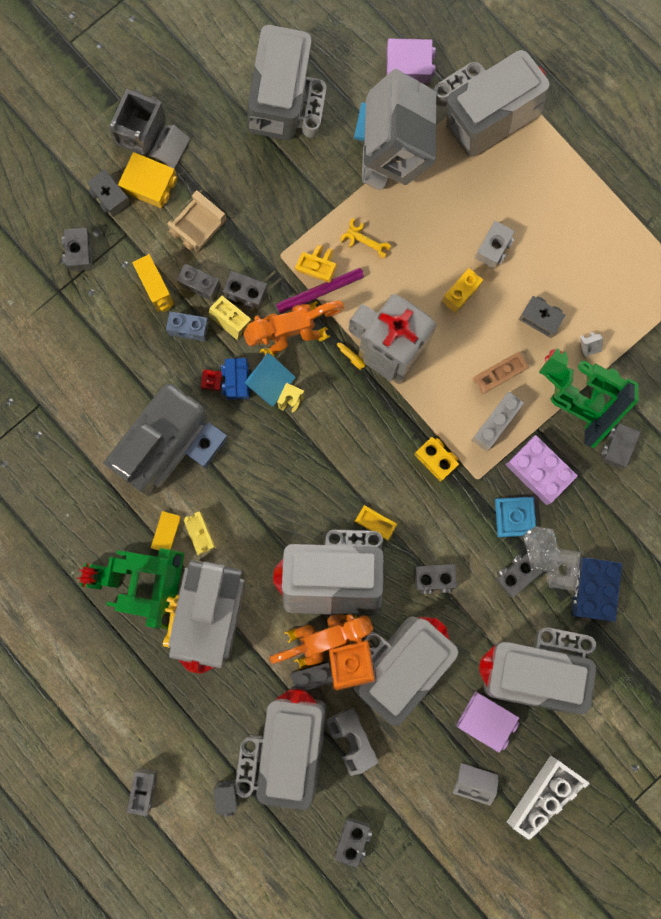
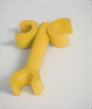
[340,218,391,258]
[163,595,179,648]

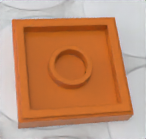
[329,640,375,690]

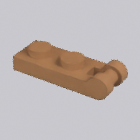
[472,352,529,395]

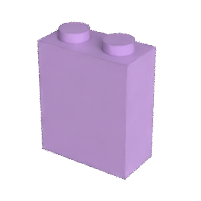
[387,39,435,83]
[456,691,519,753]

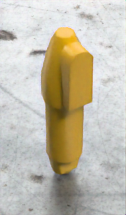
[337,342,366,370]

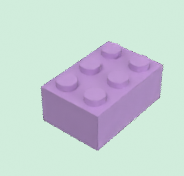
[506,435,578,505]

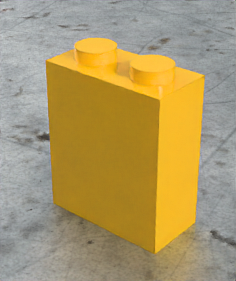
[118,152,177,209]
[132,254,174,312]

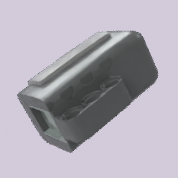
[103,384,207,497]

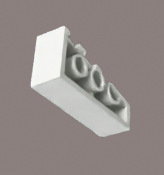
[507,755,590,840]

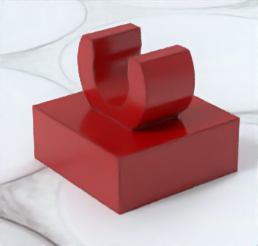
[201,369,222,391]

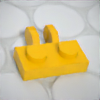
[295,244,337,283]

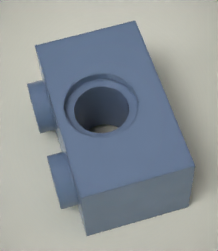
[166,312,209,342]
[185,422,228,469]

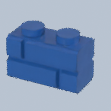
[221,358,250,400]

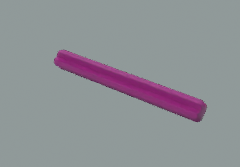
[276,268,364,314]

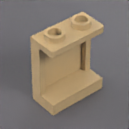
[167,190,226,253]

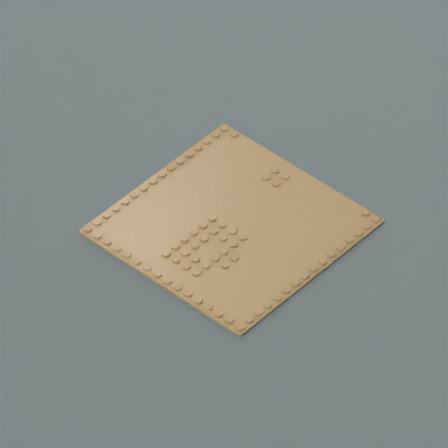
[280,115,661,479]

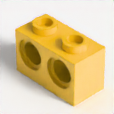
[442,268,483,314]
[414,437,459,482]

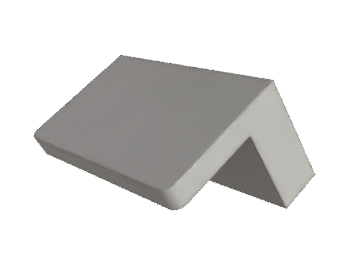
[148,125,190,169]
[453,764,499,806]

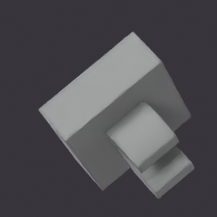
[581,332,603,357]

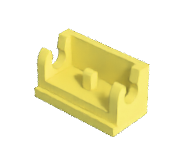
[209,296,251,340]
[277,383,304,413]
[184,511,216,556]

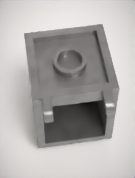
[108,89,166,158]

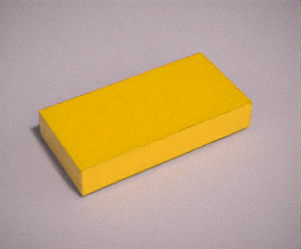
[355,505,397,541]
[151,511,181,550]

